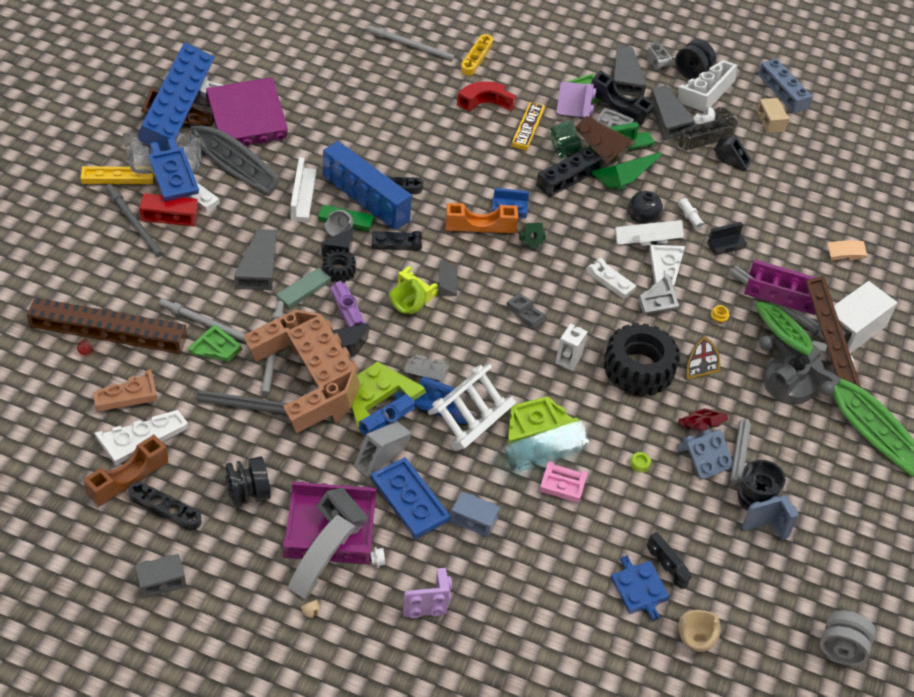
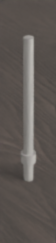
[367,25,455,61]
[159,298,246,343]
[261,301,284,395]

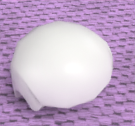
[694,106,716,130]

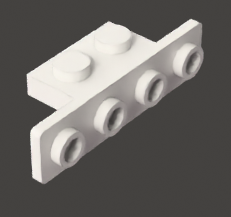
[615,220,684,246]

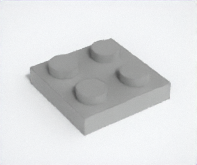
[404,355,450,381]

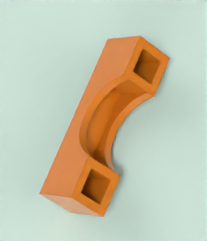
[445,203,518,233]

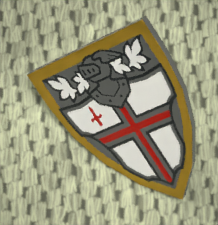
[686,336,720,379]

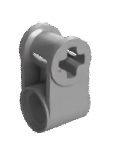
[646,42,673,71]

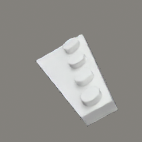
[95,410,189,465]

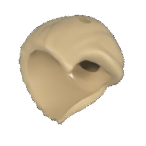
[679,610,721,652]

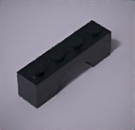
[591,70,655,126]

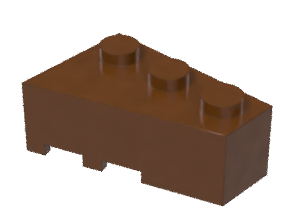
[574,116,636,165]

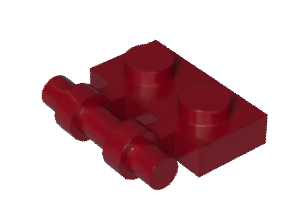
[678,408,728,432]

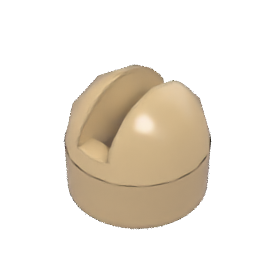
[301,599,320,618]

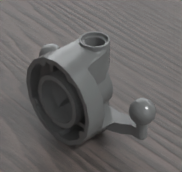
[759,333,841,404]

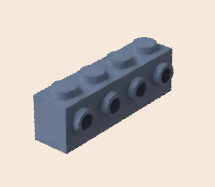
[758,58,813,113]

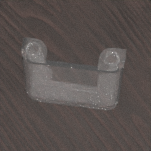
[123,132,201,174]

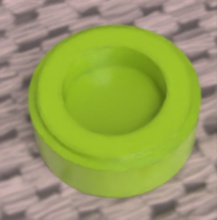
[630,452,651,473]

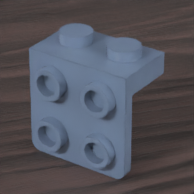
[677,428,733,479]
[742,495,799,540]

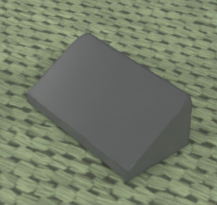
[439,260,457,296]

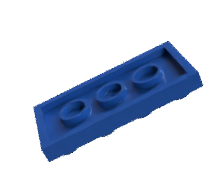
[370,457,451,539]

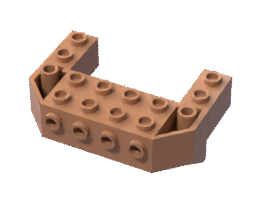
[243,309,360,433]

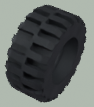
[603,323,680,396]

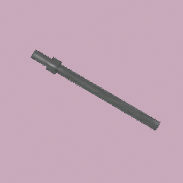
[106,184,163,257]

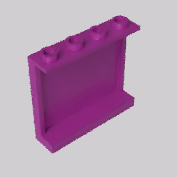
[206,77,288,146]
[283,482,376,565]

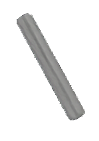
[730,419,751,484]

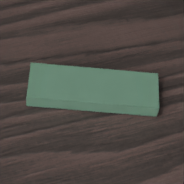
[276,268,331,309]

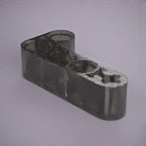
[679,107,738,150]

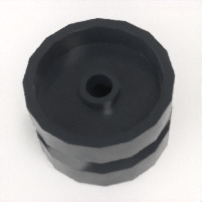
[675,39,716,80]

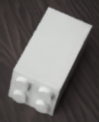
[817,281,898,353]

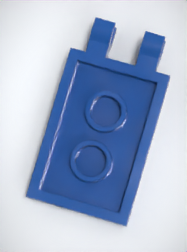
[148,138,199,201]

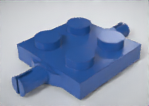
[611,555,669,621]

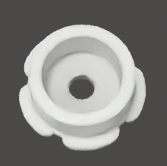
[371,547,386,568]

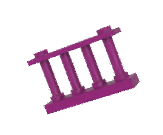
[744,259,817,315]

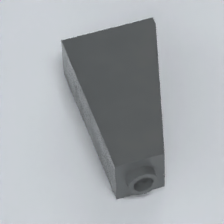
[613,45,646,97]
[649,85,695,140]
[234,229,277,291]

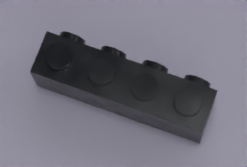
[536,147,602,198]

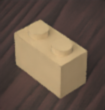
[756,98,789,133]

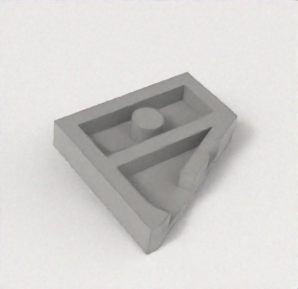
[638,274,679,315]

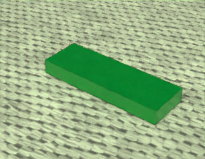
[318,204,374,232]

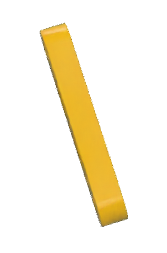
[461,34,493,76]

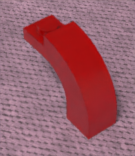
[457,81,517,112]

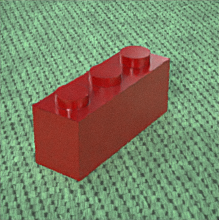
[139,193,199,227]

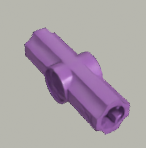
[330,281,366,327]

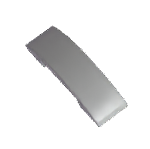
[288,515,356,600]

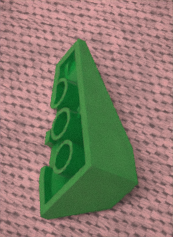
[592,152,661,190]

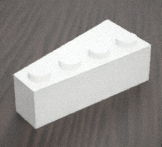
[678,60,737,112]

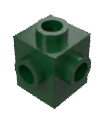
[519,223,546,248]

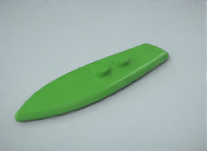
[755,302,813,356]
[832,379,914,477]

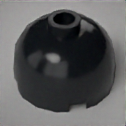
[627,191,663,224]

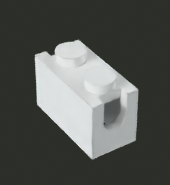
[555,324,588,371]

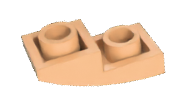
[828,240,867,261]

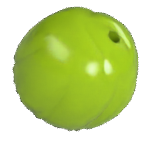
[389,279,426,314]

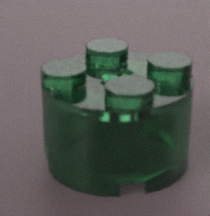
[548,120,582,159]

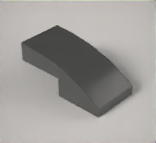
[507,294,546,329]

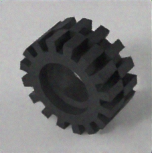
[323,249,356,283]

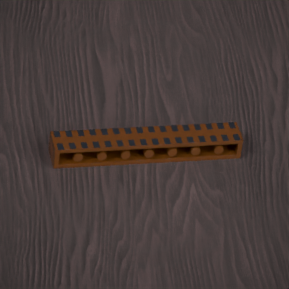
[27,298,187,354]

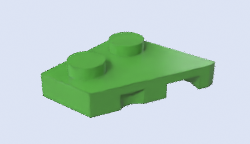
[188,325,243,362]

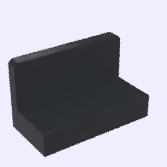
[707,222,747,255]

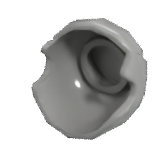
[324,210,353,237]

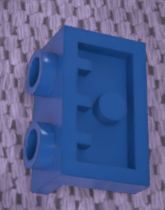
[492,188,529,218]

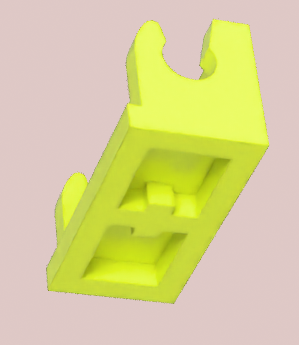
[397,266,439,304]

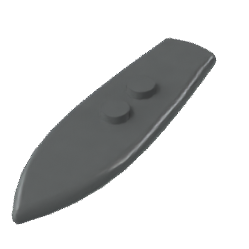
[190,126,280,196]

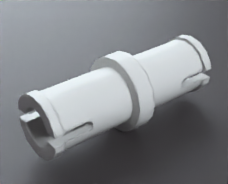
[678,198,705,230]

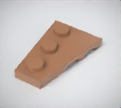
[93,369,158,412]

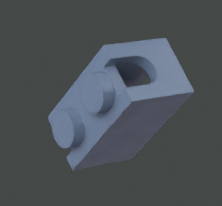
[450,492,500,538]

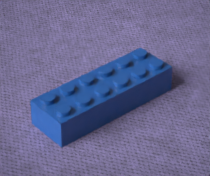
[322,141,412,230]

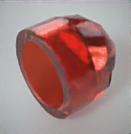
[77,338,94,356]

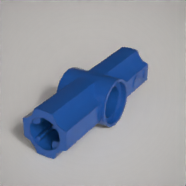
[358,394,415,436]

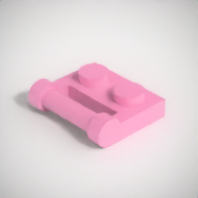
[539,461,588,503]

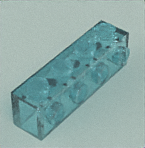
[503,420,589,472]

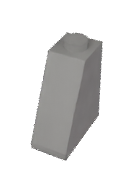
[354,422,412,478]

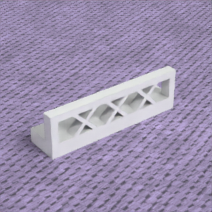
[291,157,317,223]

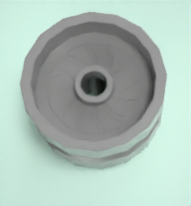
[820,610,876,666]

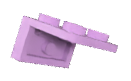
[557,81,596,118]
[403,568,452,618]

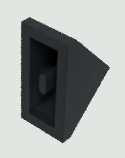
[321,228,353,257]

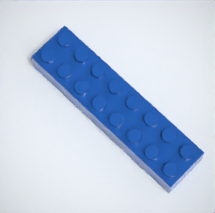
[136,42,215,151]

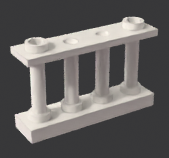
[428,364,516,451]

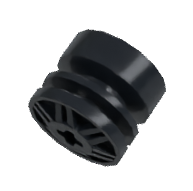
[225,456,271,507]
[737,460,786,511]

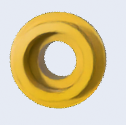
[711,305,729,323]

